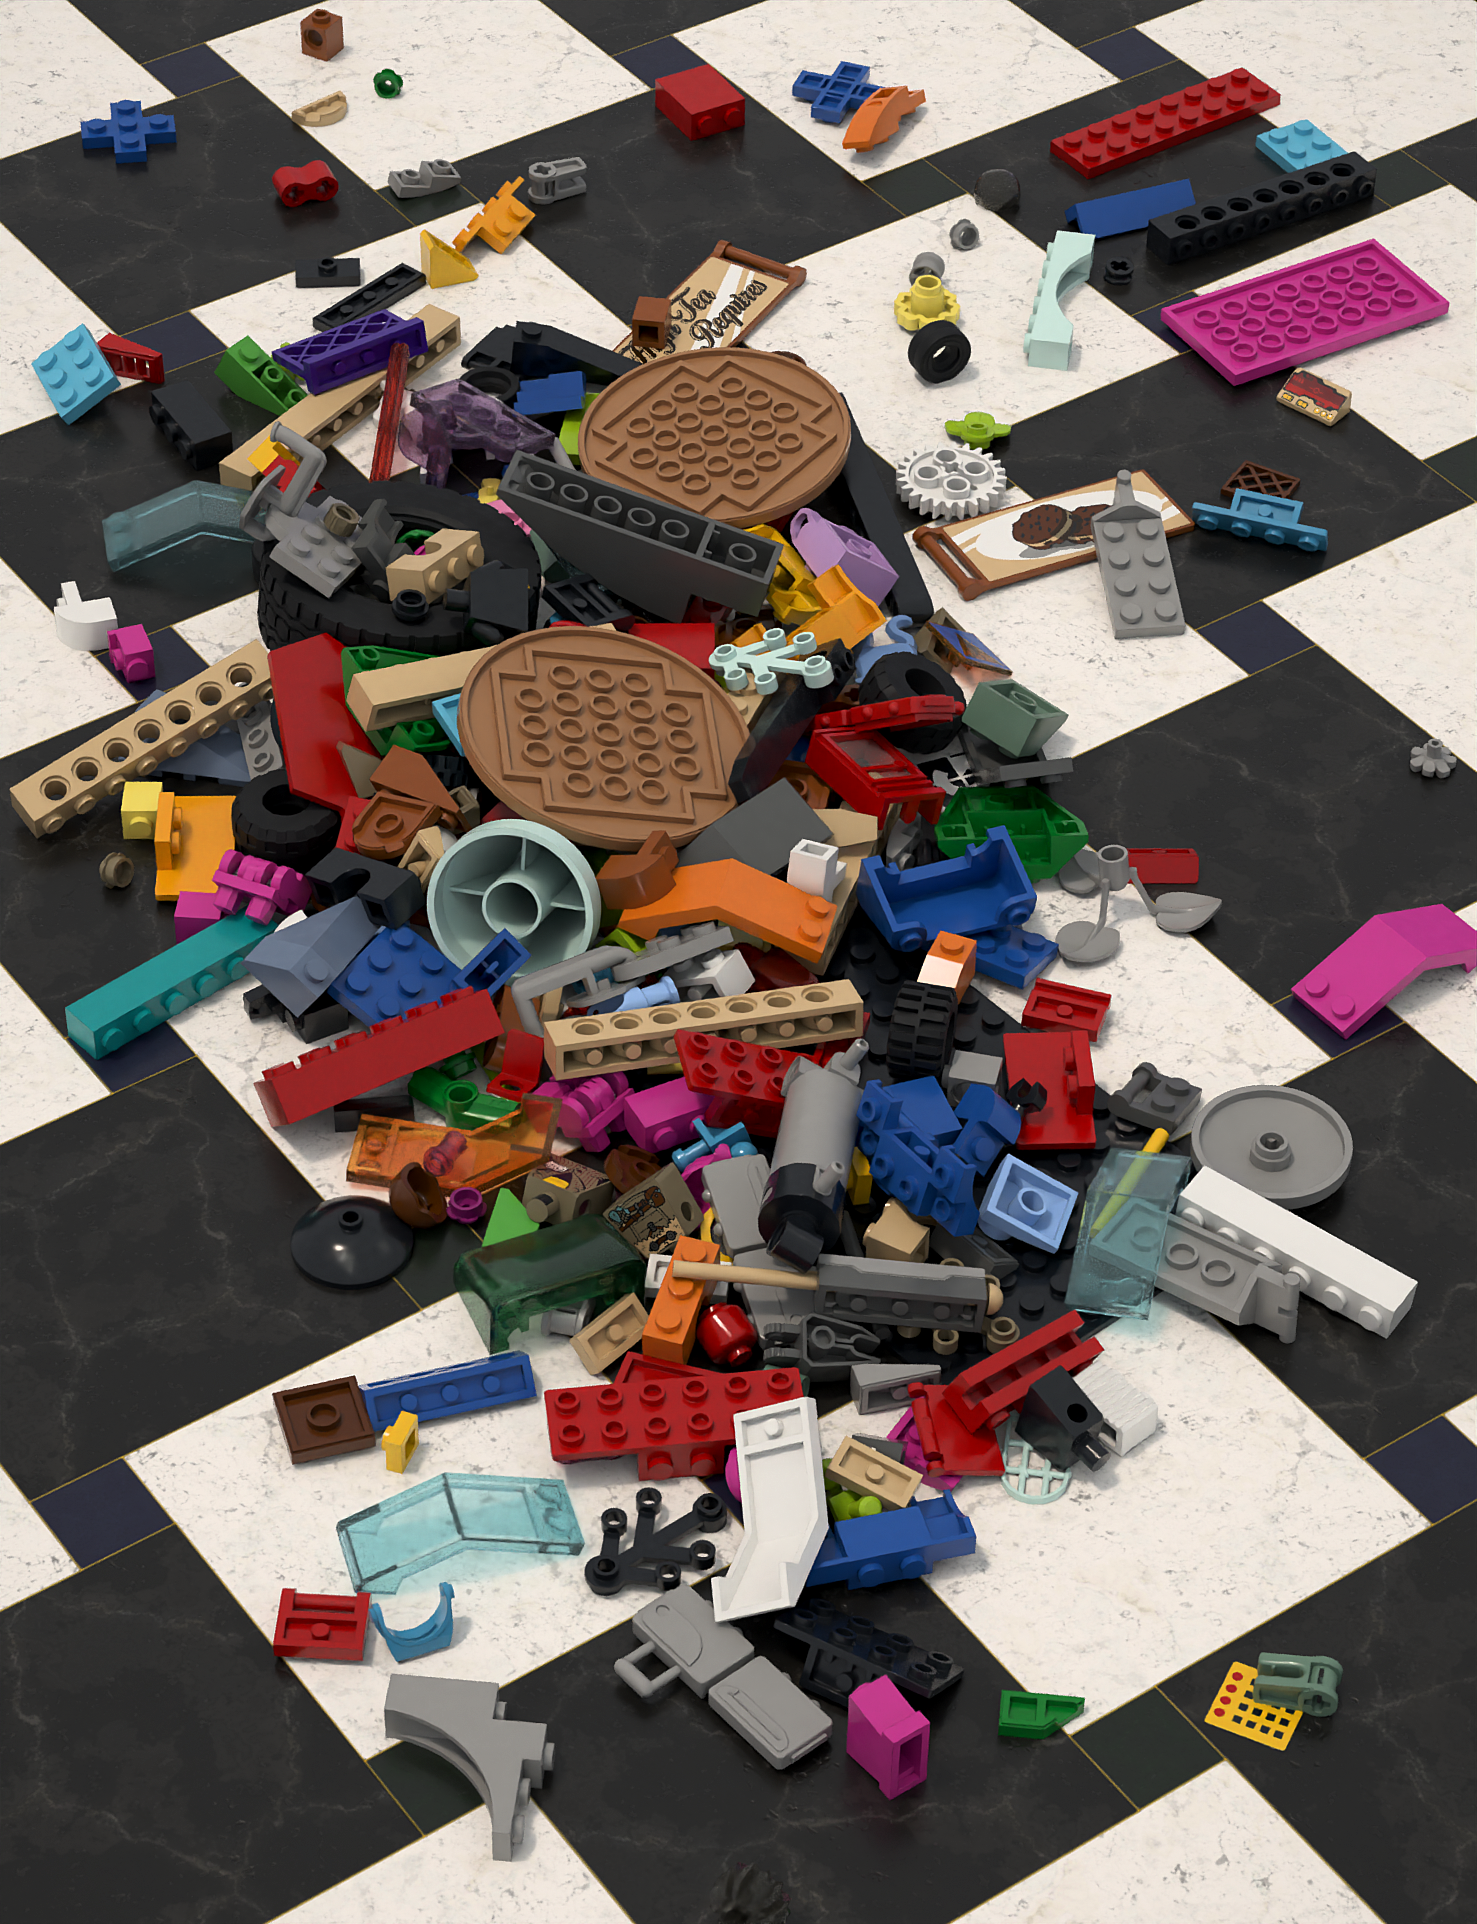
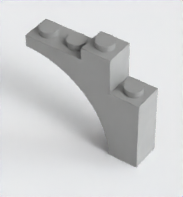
[384,1674,555,1862]

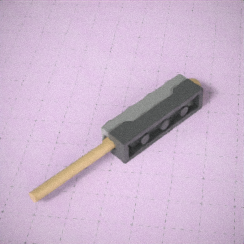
[672,1253,1003,1333]

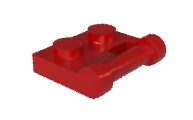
[273,1588,372,1661]

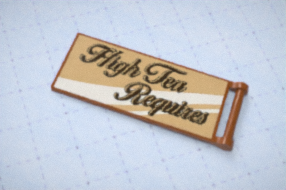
[612,240,807,364]

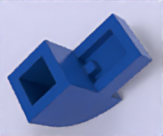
[953,1083,1021,1177]

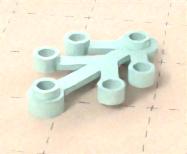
[708,628,834,695]

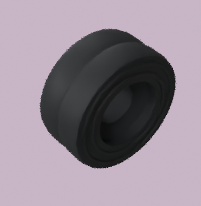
[908,320,971,383]

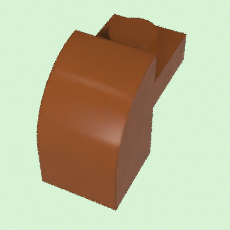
[595,830,679,910]

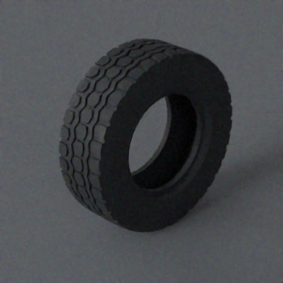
[257,481,541,657]

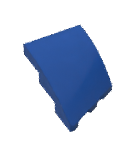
[514,371,586,417]

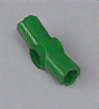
[408,1066,524,1136]

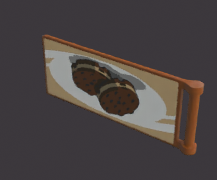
[912,470,1195,601]

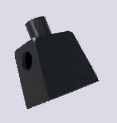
[1015,1365,1111,1472]

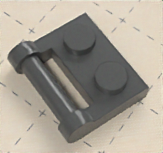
[1107,1062,1202,1135]

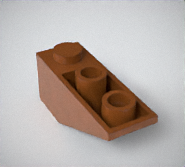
[369,745,472,833]

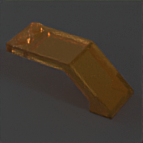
[346,1093,563,1197]

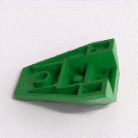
[934,785,1089,884]

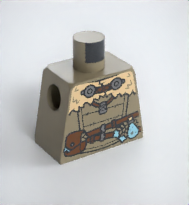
[603,1162,704,1259]

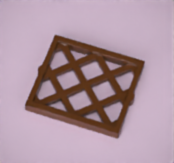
[1220,460,1301,499]

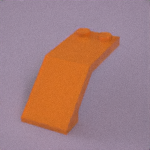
[617,858,837,964]

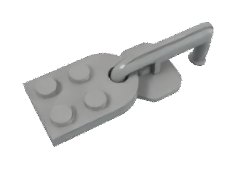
[511,922,734,1038]

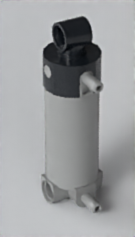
[758,1039,869,1274]

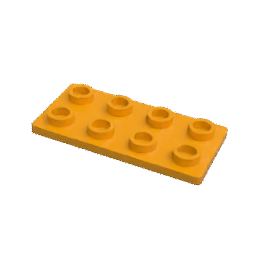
[154,792,236,901]

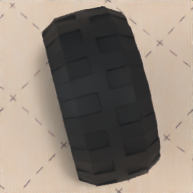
[858,651,967,755]
[231,769,342,871]

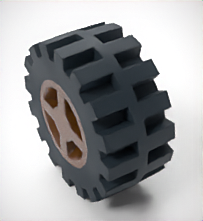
[418,753,476,788]

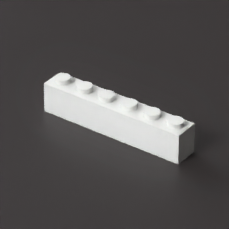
[1175,1165,1418,1339]

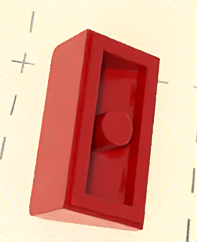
[1126,848,1199,884]

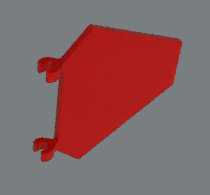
[267,633,455,824]

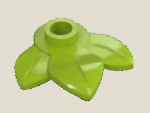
[944,412,1011,449]

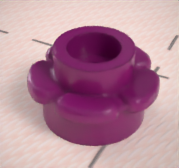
[447,1187,487,1224]

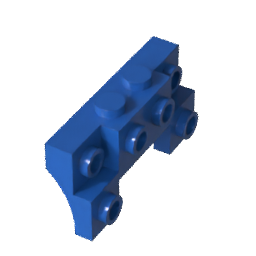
[856,1079,980,1237]
[805,1489,976,1590]

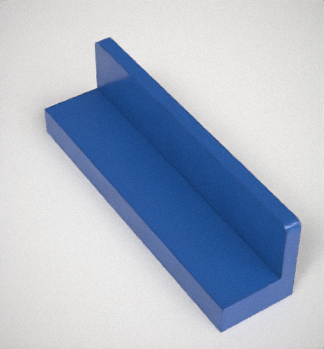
[1064,179,1196,239]

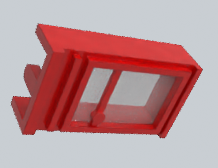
[805,726,946,830]

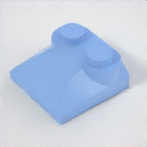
[978,1154,1078,1254]

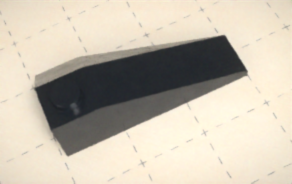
[510,321,643,386]

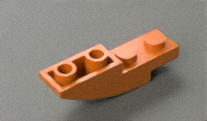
[842,86,926,153]

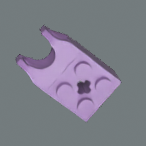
[790,508,899,607]

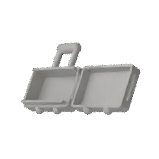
[701,1154,816,1351]
[614,1584,833,1770]

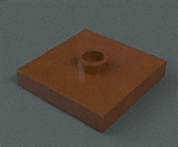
[272,1375,376,1465]

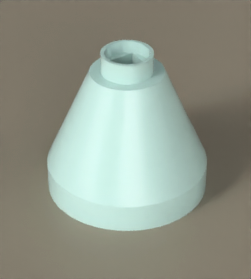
[427,819,601,991]

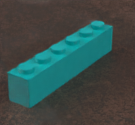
[65,904,279,1060]

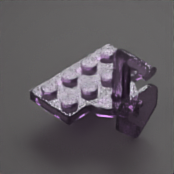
[398,378,555,489]

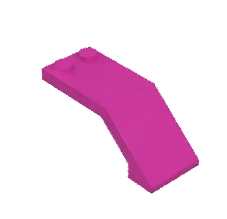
[1291,904,1477,1040]

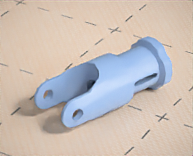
[587,975,680,1016]

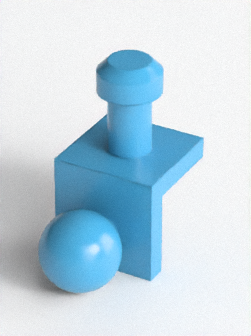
[671,1118,759,1172]

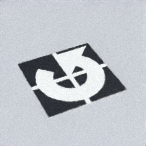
[916,752,1004,807]

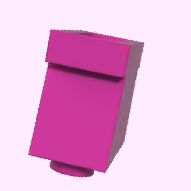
[846,1675,930,1800]

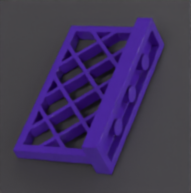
[271,309,428,395]

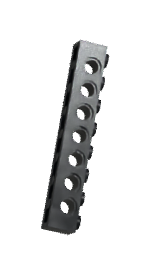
[1146,151,1377,265]

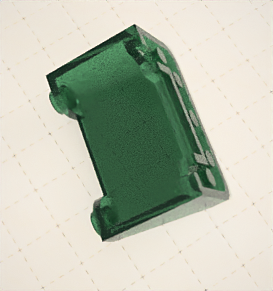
[453,1213,646,1355]

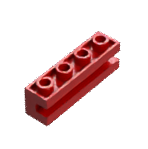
[942,1309,1105,1434]

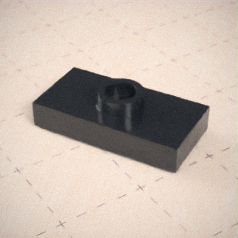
[295,257,361,288]

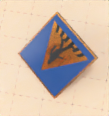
[924,621,1013,676]

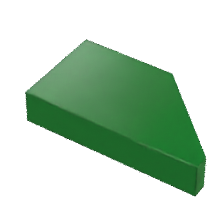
[998,1690,1085,1740]

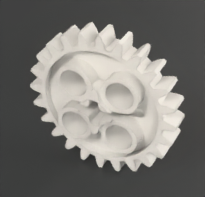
[895,442,1007,521]

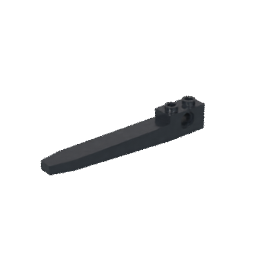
[728,638,856,803]

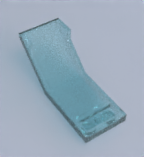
[102,480,271,572]
[1064,1148,1192,1320]
[336,1472,585,1595]

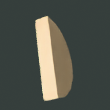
[292,91,347,127]

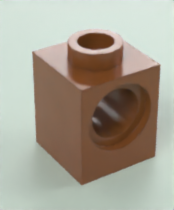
[300,9,344,62]

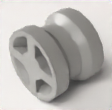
[909,252,945,286]

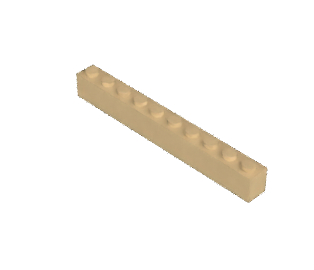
[219,304,461,502]

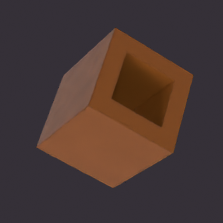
[632,296,672,349]

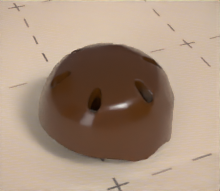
[388,1162,447,1229]

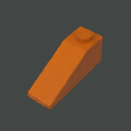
[917,930,977,1004]

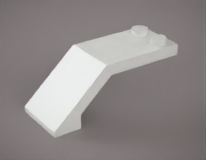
[711,1397,829,1623]

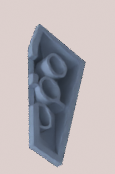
[241,896,382,1017]

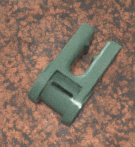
[1253,1652,1343,1717]

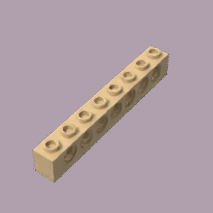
[9,639,274,838]
[544,979,864,1081]

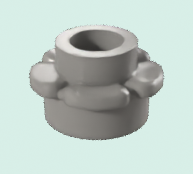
[949,219,979,250]

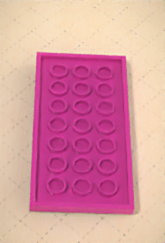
[1161,238,1450,386]

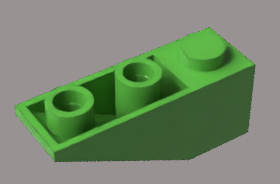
[214,335,308,416]

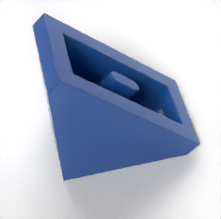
[451,928,532,997]

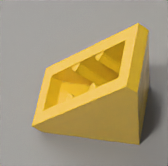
[420,229,479,289]

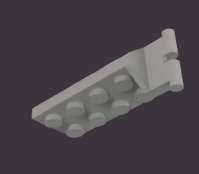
[1090,470,1186,639]
[1089,1196,1300,1343]

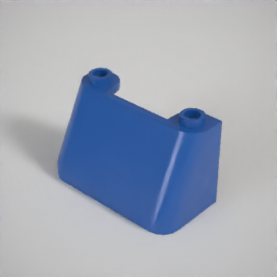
[856,825,1037,952]

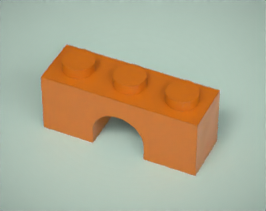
[642,1235,721,1365]

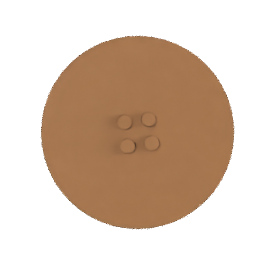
[578,347,851,529]
[457,626,750,852]

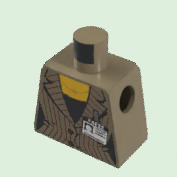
[522,1152,615,1230]

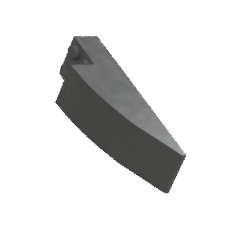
[496,450,784,623]

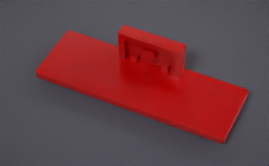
[544,1367,804,1481]

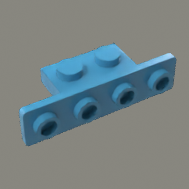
[1192,488,1328,551]

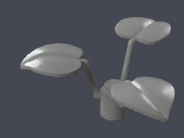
[1055,845,1222,962]

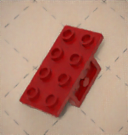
[673,1029,820,1139]
[1002,1030,1096,1150]

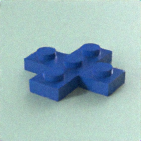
[792,61,884,123]
[81,100,176,164]

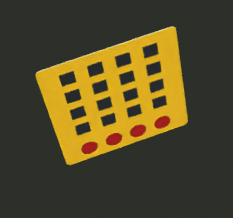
[1205,1662,1303,1751]

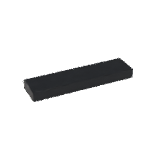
[312,263,426,332]

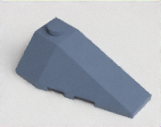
[118,689,251,787]

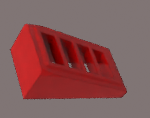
[97,333,165,384]

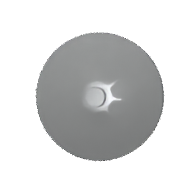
[1190,1085,1353,1210]

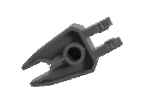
[763,1312,881,1382]

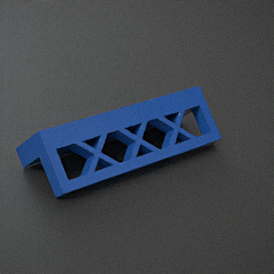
[358,1350,537,1432]

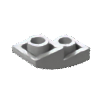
[387,159,461,198]
[886,812,923,871]

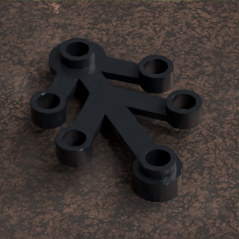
[584,1487,727,1596]

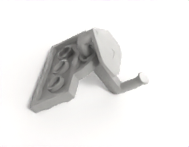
[239,421,363,598]

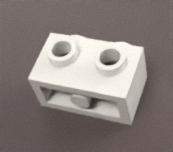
[657,949,755,1003]

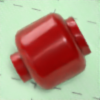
[696,1302,758,1367]

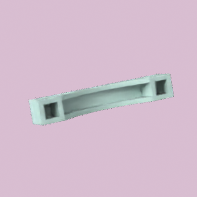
[1023,230,1095,371]

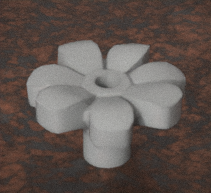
[1410,738,1457,778]

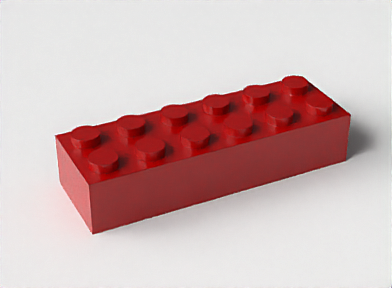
[253,985,505,1127]

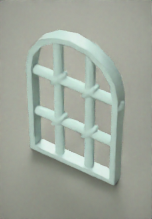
[1001,1412,1072,1505]

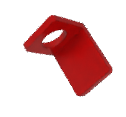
[486,1029,544,1103]

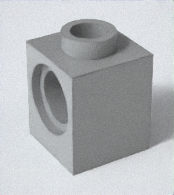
[941,1050,1003,1107]

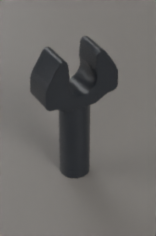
[1001,1078,1047,1149]

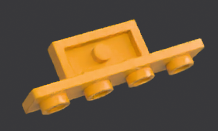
[452,176,535,254]

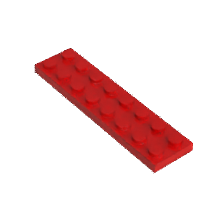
[1050,67,1281,179]

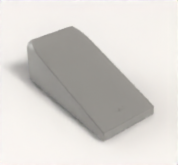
[850,1364,941,1415]

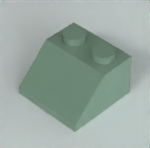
[962,679,1069,759]

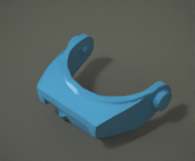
[368,1582,455,1662]

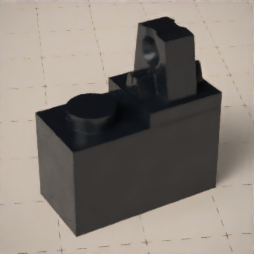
[243,984,349,1044]

